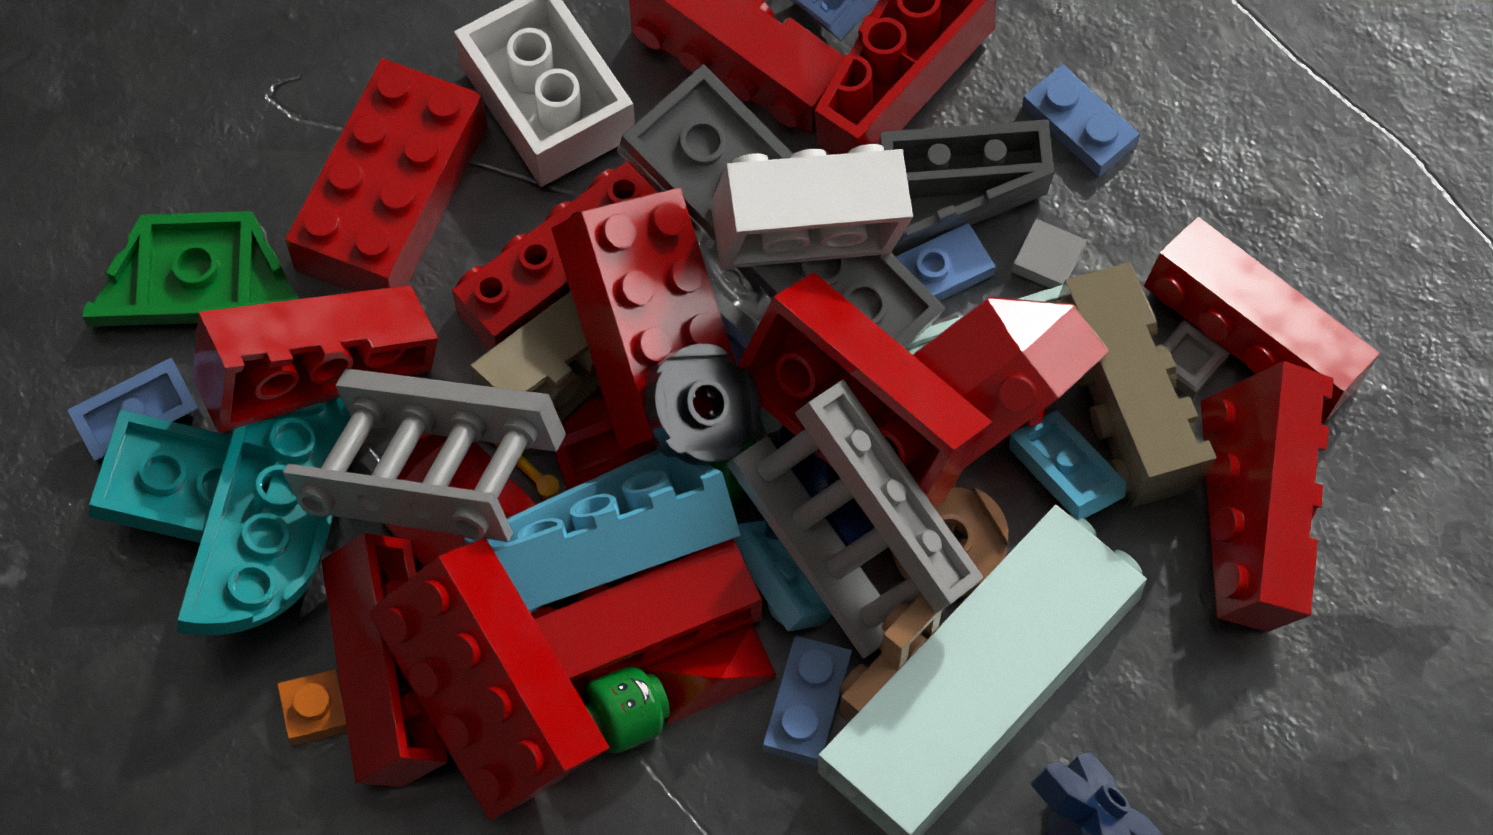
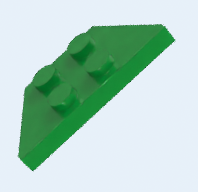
[83,211,299,327]

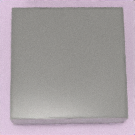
[1012,219,1087,289]
[1163,320,1230,400]

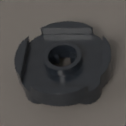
[644,344,761,465]

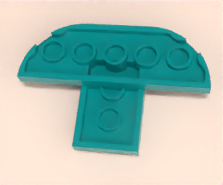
[88,397,351,636]

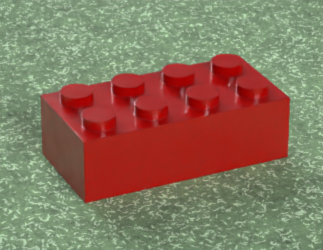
[285,58,488,292]
[551,188,736,451]
[737,272,992,508]
[367,537,610,821]

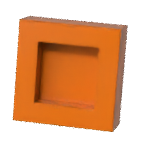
[277,669,347,746]

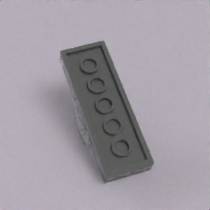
[617,64,945,349]

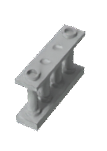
[283,369,566,542]
[726,379,984,659]

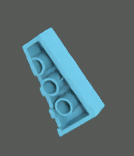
[464,449,741,613]

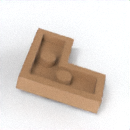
[839,593,942,723]

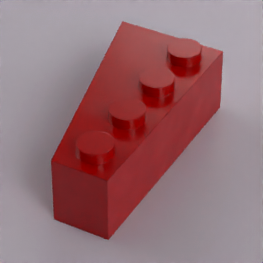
[192,285,438,433]

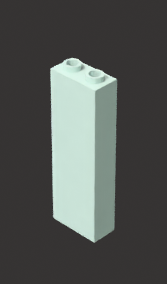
[818,504,1147,835]

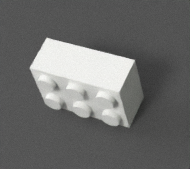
[454,0,635,187]
[711,144,913,269]

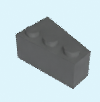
[879,119,1054,256]

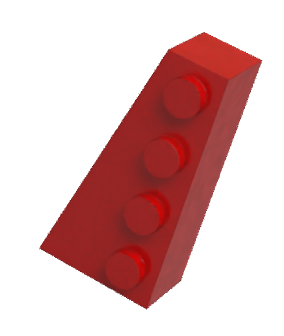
[629,0,844,135]
[815,0,996,155]
[1200,361,1334,632]

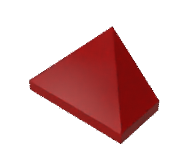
[554,398,657,490]
[644,624,776,724]

